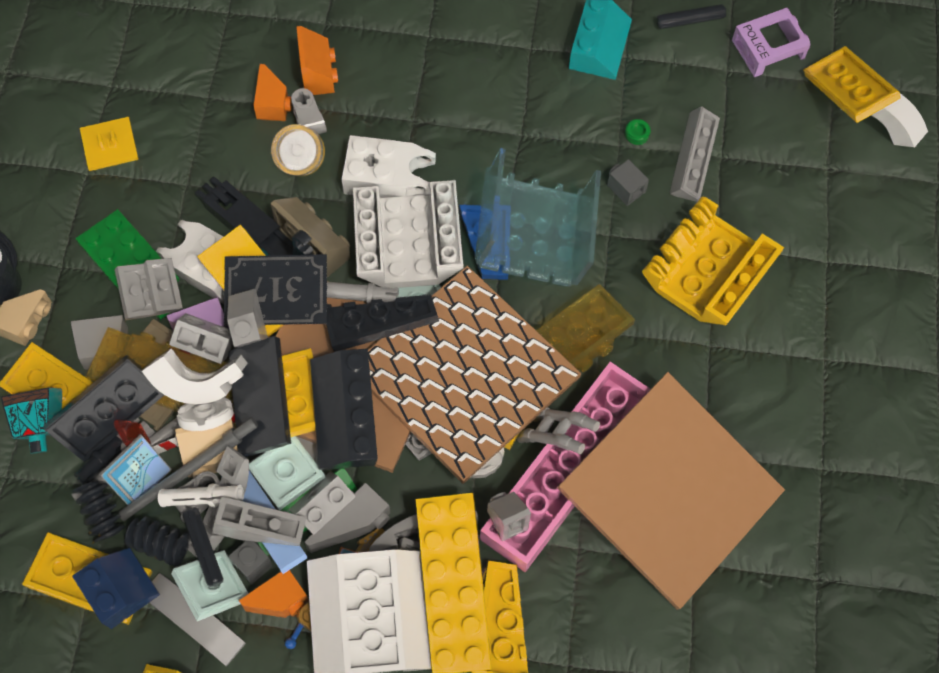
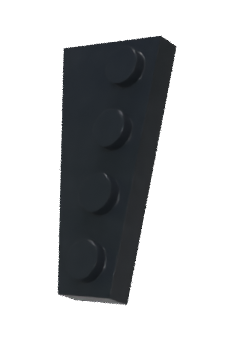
[326,294,439,352]

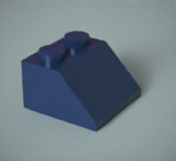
[72,548,160,629]

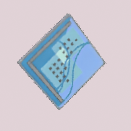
[99,434,172,505]

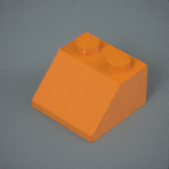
[297,26,338,95]

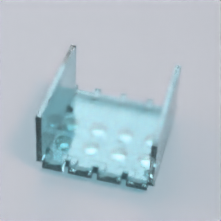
[475,148,601,287]

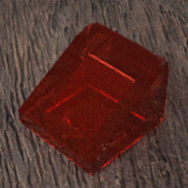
[114,420,151,447]

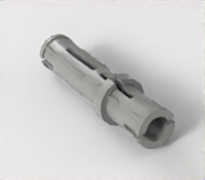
[327,282,399,304]

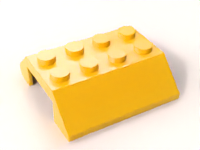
[642,197,784,325]

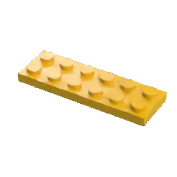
[416,493,492,673]

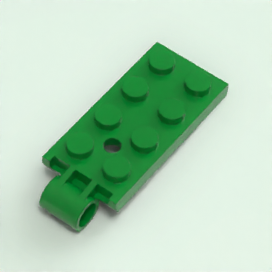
[75,209,180,320]

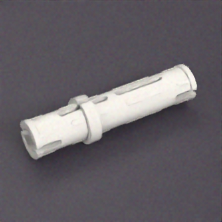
[158,484,244,507]

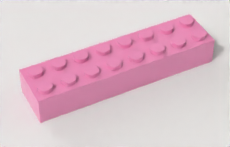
[480,362,650,572]

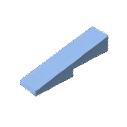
[243,471,307,574]

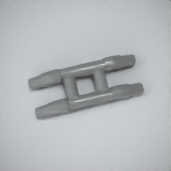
[517,407,600,454]

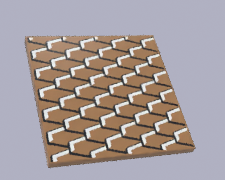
[368,266,581,484]

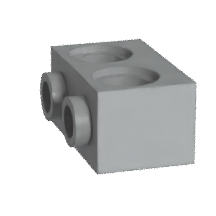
[169,313,233,364]

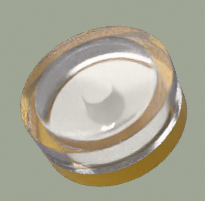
[271,124,325,177]

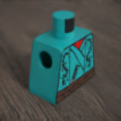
[1,387,62,454]

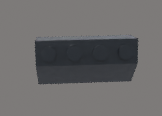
[310,349,378,470]

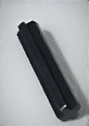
[656,4,726,29]
[182,508,224,587]

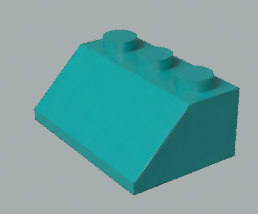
[569,0,632,80]

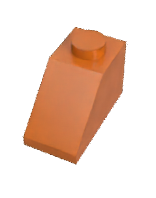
[254,64,292,121]
[239,570,309,618]

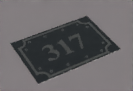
[224,254,327,326]

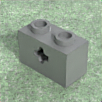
[289,471,356,535]

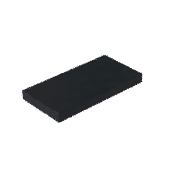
[229,336,291,457]
[44,355,164,462]

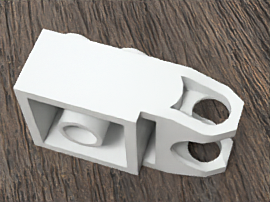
[342,135,436,198]
[156,220,224,304]

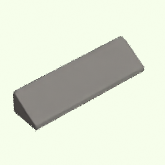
[670,106,720,202]

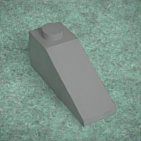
[305,483,390,553]
[212,496,307,546]

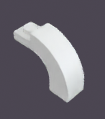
[841,94,928,148]
[142,349,248,404]

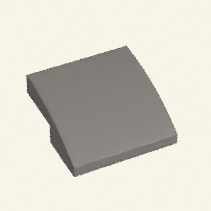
[115,258,183,320]

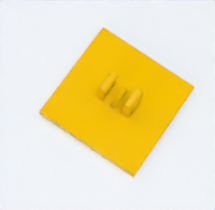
[80,117,139,171]

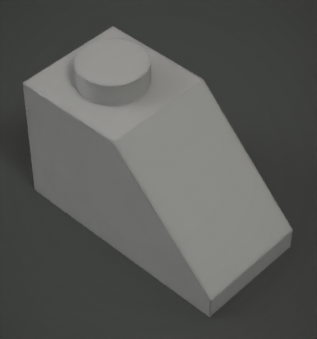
[227,289,268,348]
[487,492,531,542]

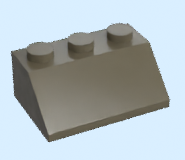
[271,197,350,277]

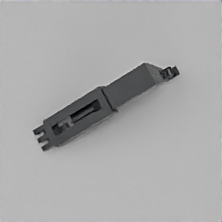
[195,176,314,256]

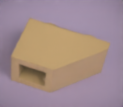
[0,289,52,346]

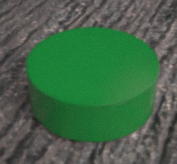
[625,119,651,145]

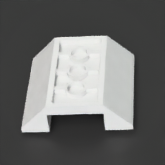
[353,180,463,288]
[307,550,432,673]

